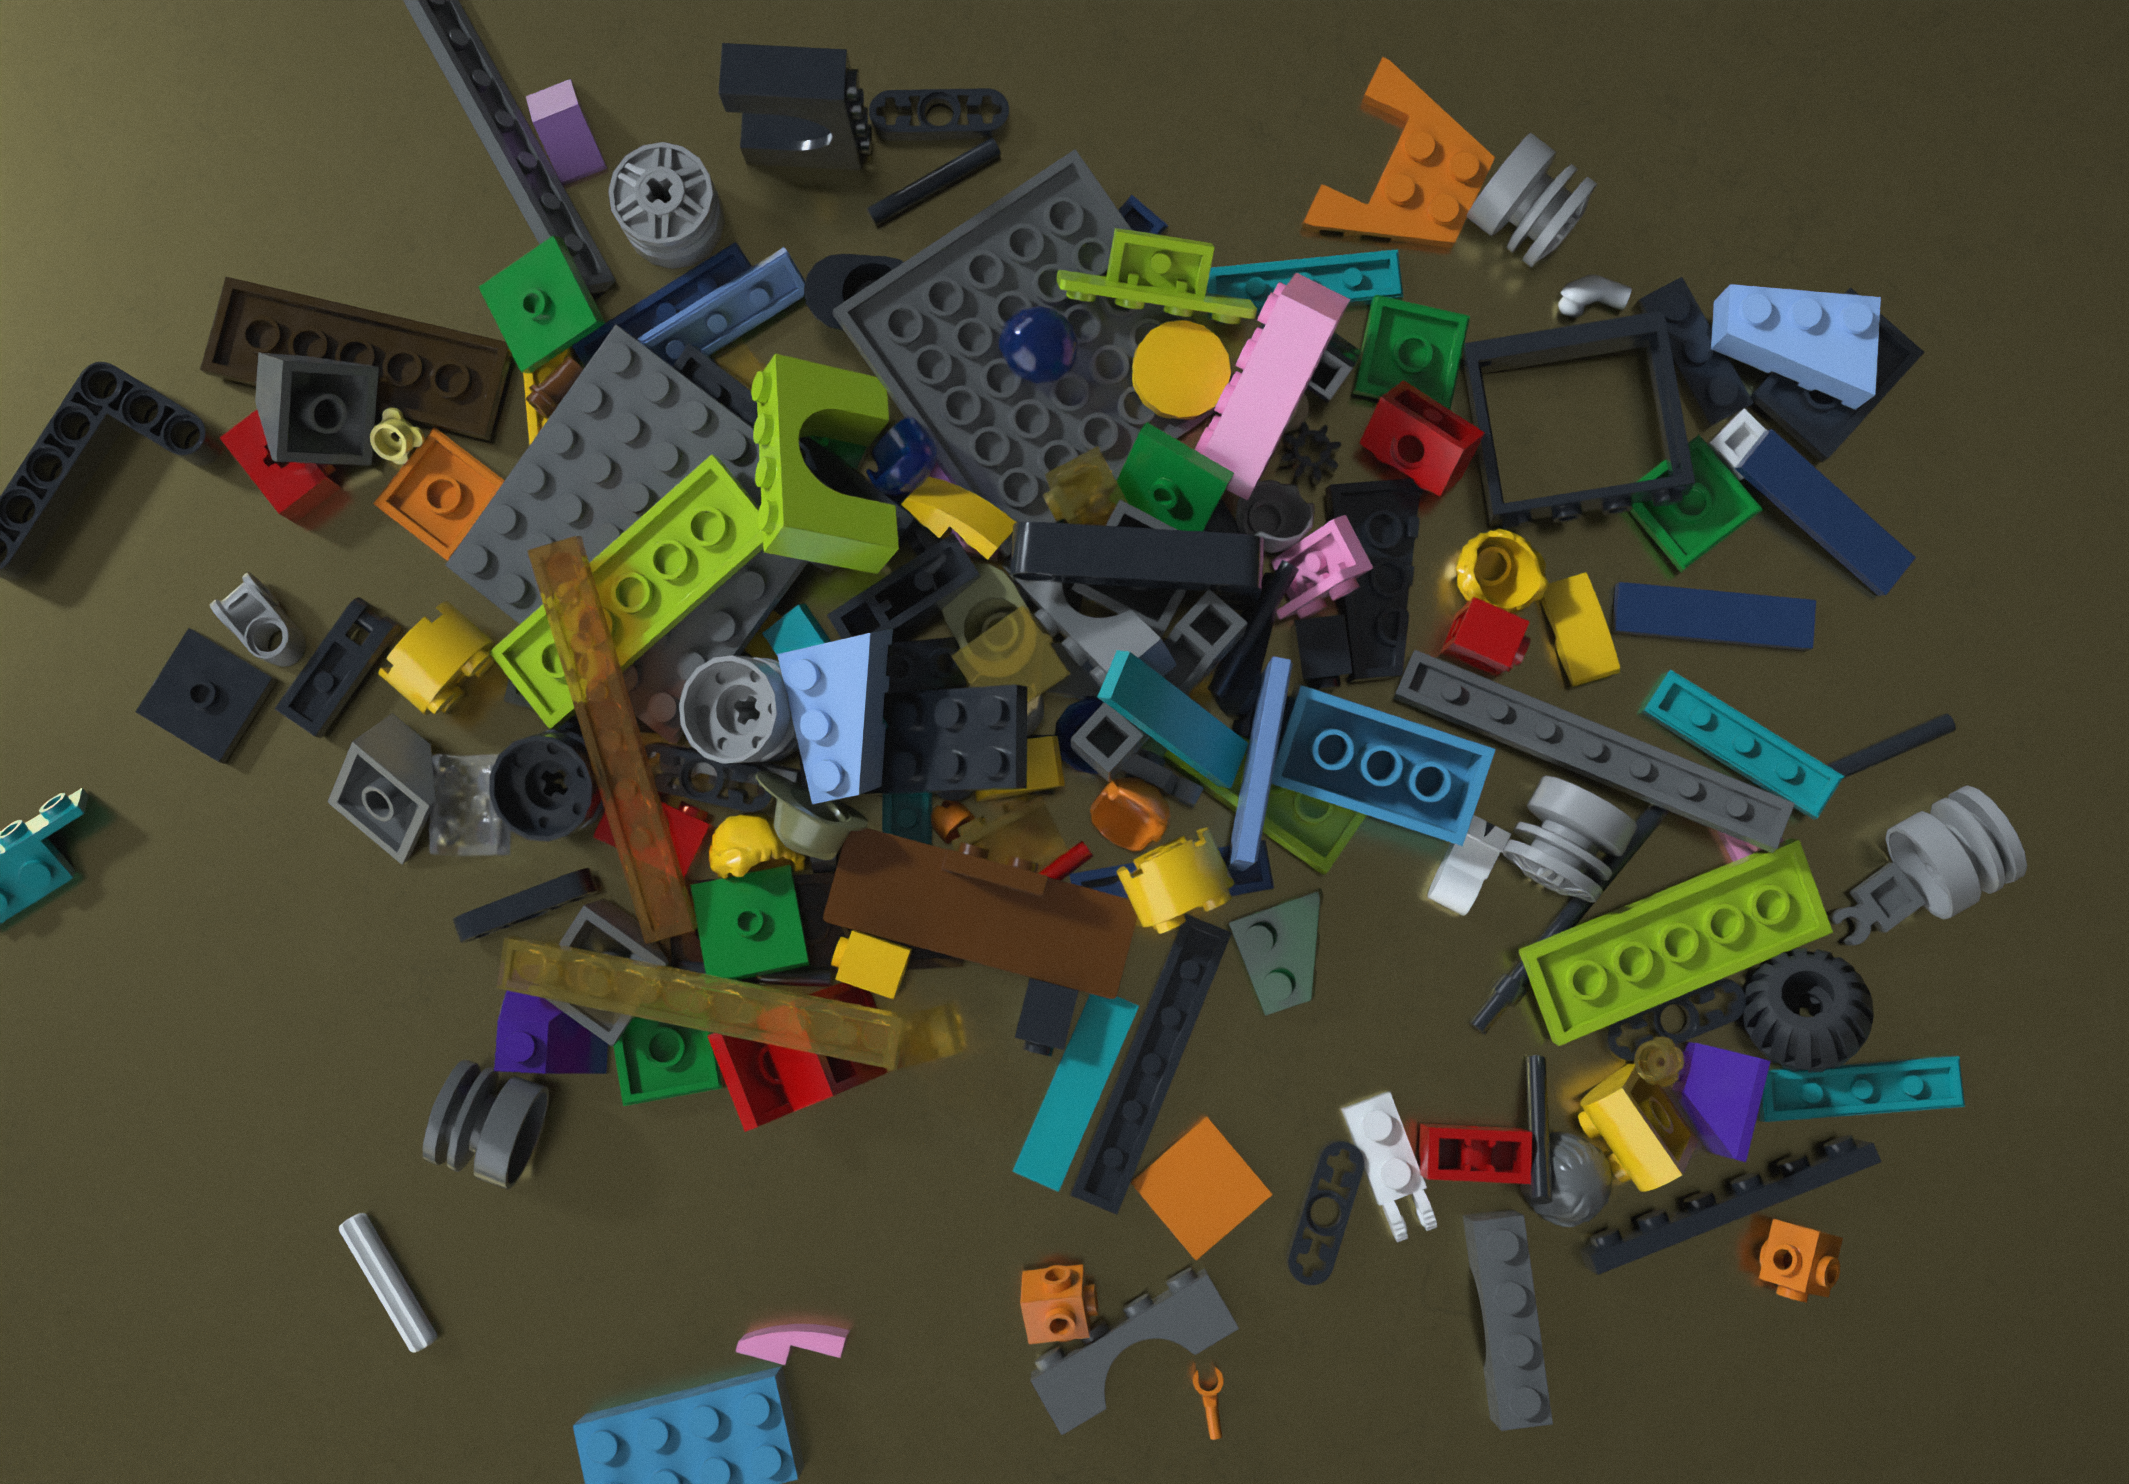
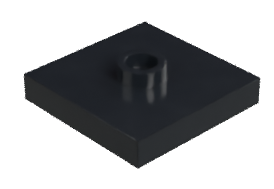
[135,628,278,764]

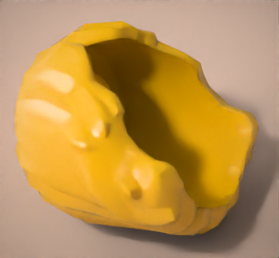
[1456,529,1549,614]
[709,811,806,879]

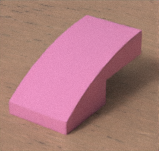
[736,1324,850,1365]

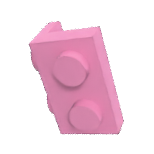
[1270,515,1373,620]

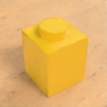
[831,930,913,999]

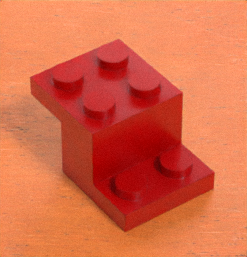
[707,982,901,1132]

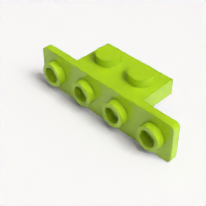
[1056,228,1257,324]

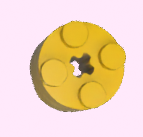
[378,601,495,715]
[1116,827,1234,934]

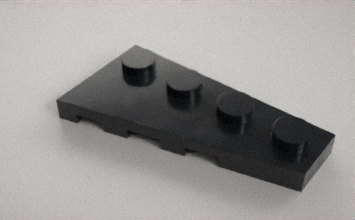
[1325,478,1423,682]

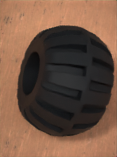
[1742,948,1874,1073]

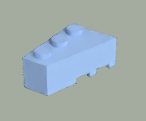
[1711,284,1881,410]
[777,628,893,804]

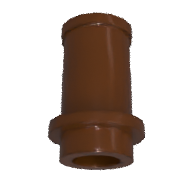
[526,356,584,419]

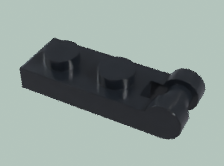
[275,597,401,738]

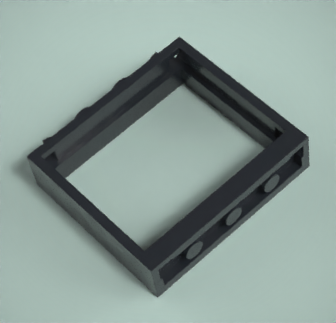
[1462,310,1695,530]

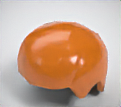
[1090,777,1171,852]

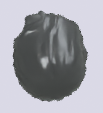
[1520,1131,1613,1227]

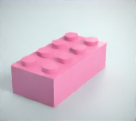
[1195,273,1350,500]

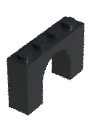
[718,43,872,170]

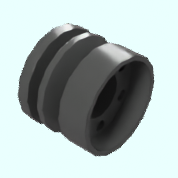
[423,1059,549,1190]

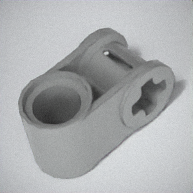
[210,572,306,667]

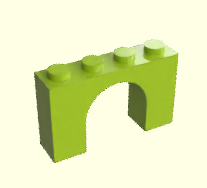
[751,353,899,574]

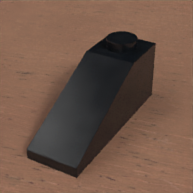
[827,533,981,643]

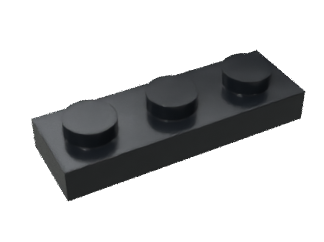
[1635,277,1754,430]

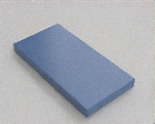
[1226,656,1293,871]

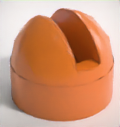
[931,800,975,844]

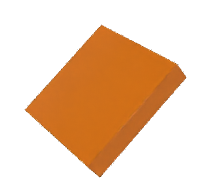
[373,427,505,561]
[1130,1116,1273,1261]

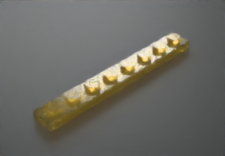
[497,935,907,1070]

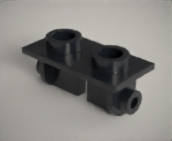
[884,637,967,694]

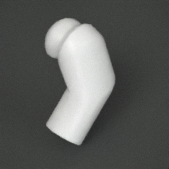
[1558,274,1632,318]

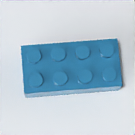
[1271,683,1496,846]
[573,1366,805,1484]

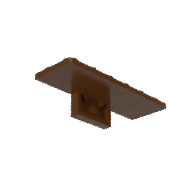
[823,828,1138,999]

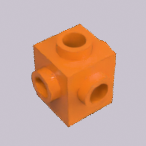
[1759,1219,1843,1303]
[1020,1264,1099,1344]

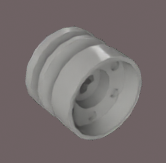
[1466,132,1598,267]
[608,142,725,269]
[679,656,799,764]
[1502,776,1638,903]
[1886,785,2027,920]

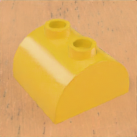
[1578,1058,1699,1192]

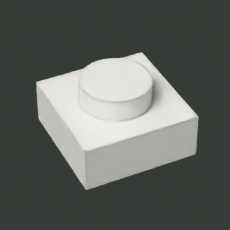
[1707,408,1767,481]

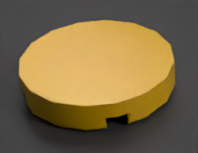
[1132,320,1231,420]

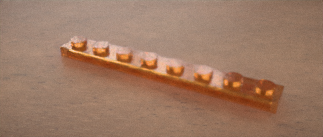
[527,536,698,944]

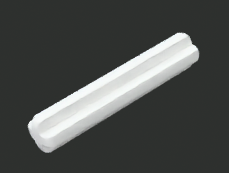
[339,1213,437,1353]

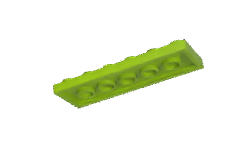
[489,454,764,730]
[1518,838,1833,1046]

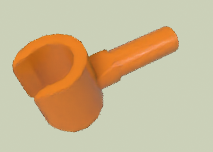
[1193,1367,1224,1440]

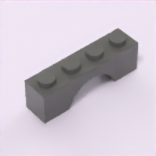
[1001,557,1177,687]
[1071,589,1247,782]
[1463,1209,1553,1431]
[1030,1267,1239,1435]

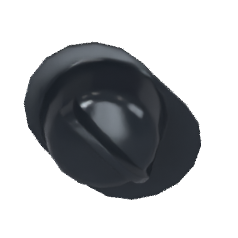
[804,254,904,331]

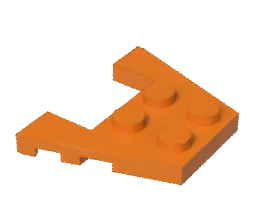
[1302,57,1495,248]

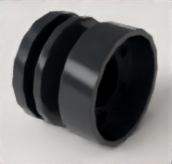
[489,726,619,842]

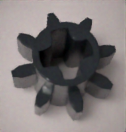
[1279,422,1341,486]

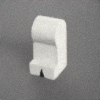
[1427,815,1511,916]

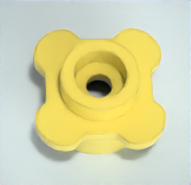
[370,407,424,465]

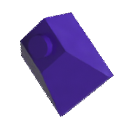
[494,969,610,1074]
[1668,1042,1771,1162]

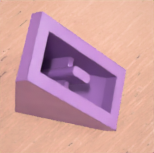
[526,79,607,186]

